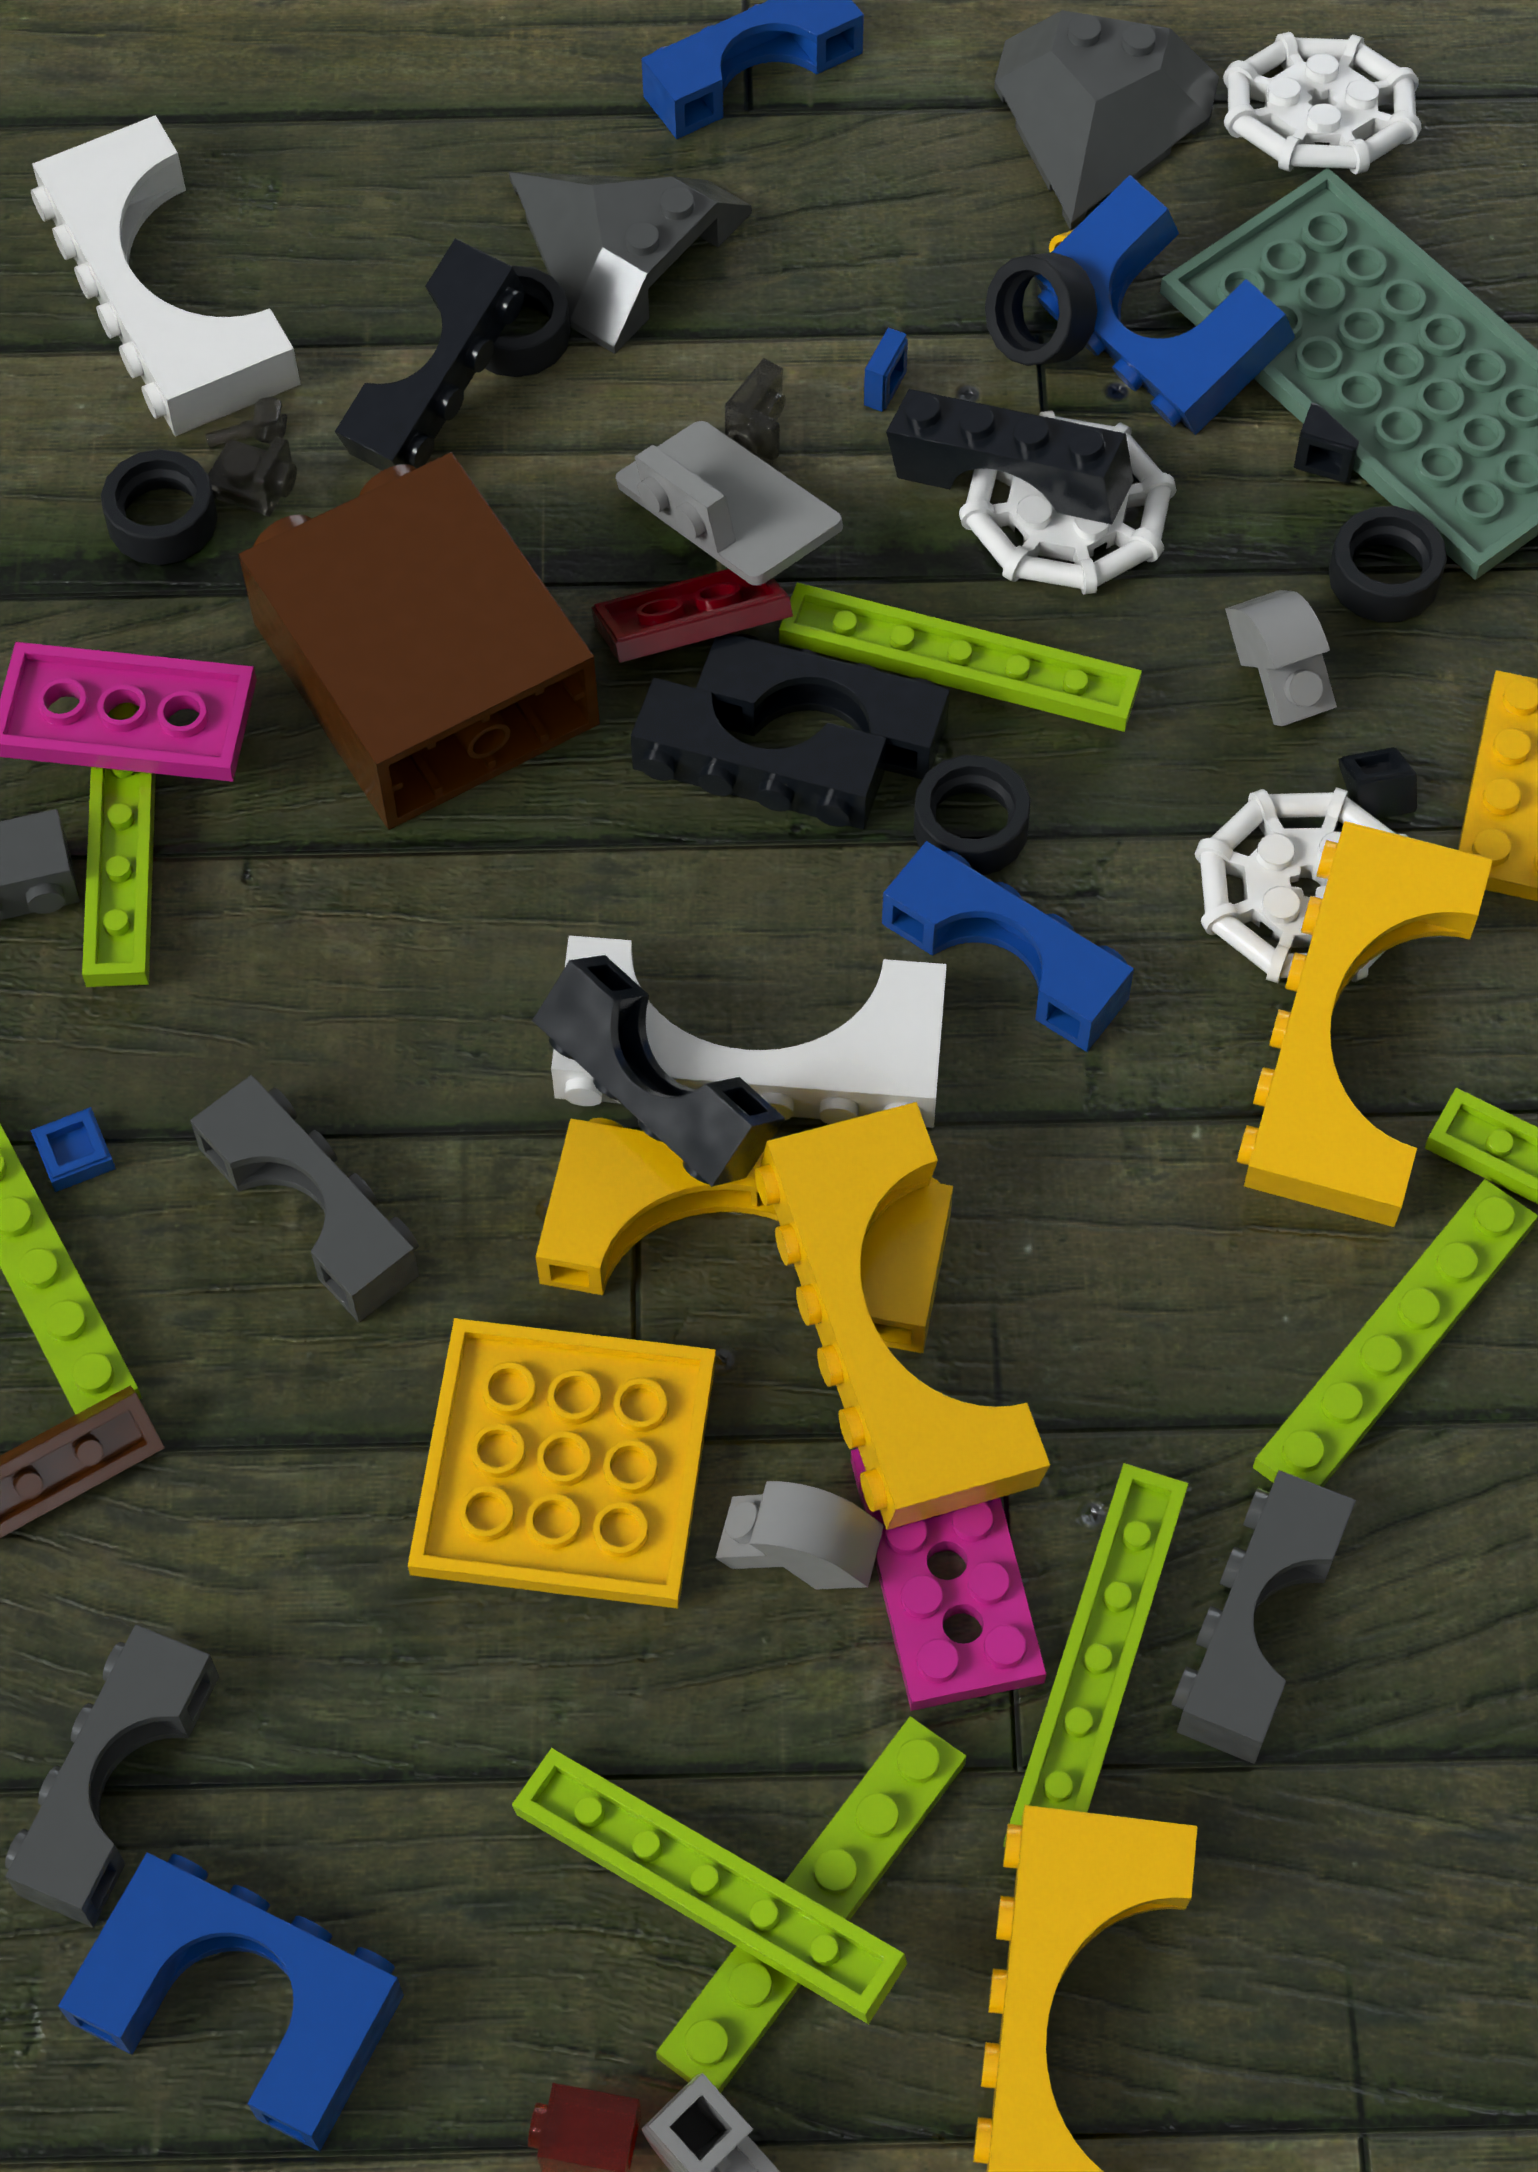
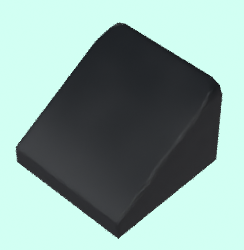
[1294,402,1359,483]
[1338,747,1417,819]

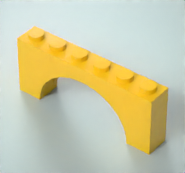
[1237,821,1493,1227]
[755,1102,1050,1530]
[536,1118,953,1353]
[973,1805,1197,2172]

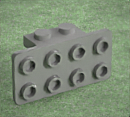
[616,421,843,585]

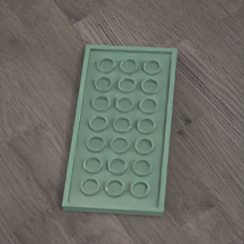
[1160,168,1538,580]

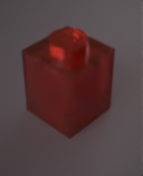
[528,2083,642,2172]

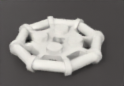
[1223,32,1422,174]
[959,410,1177,595]
[1195,787,1408,983]

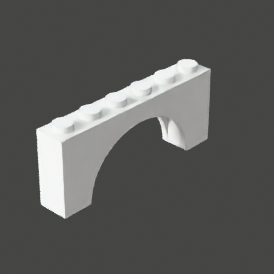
[31,115,301,437]
[551,936,947,1128]

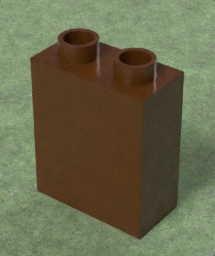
[239,452,600,830]

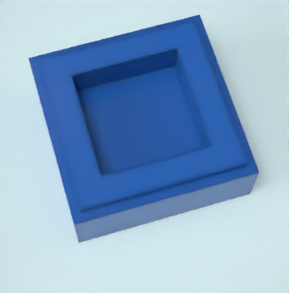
[864,327,908,412]
[30,1107,116,1192]

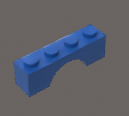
[641,0,864,139]
[882,841,1134,1052]

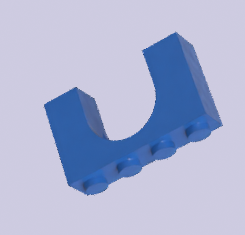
[1034,175,1295,435]
[58,1852,404,2152]

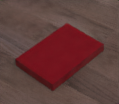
[591,569,793,663]

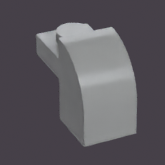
[1225,590,1337,726]
[715,1481,884,1590]
[642,2073,780,2172]

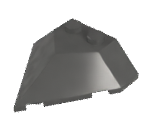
[994,10,1219,230]
[509,172,752,354]

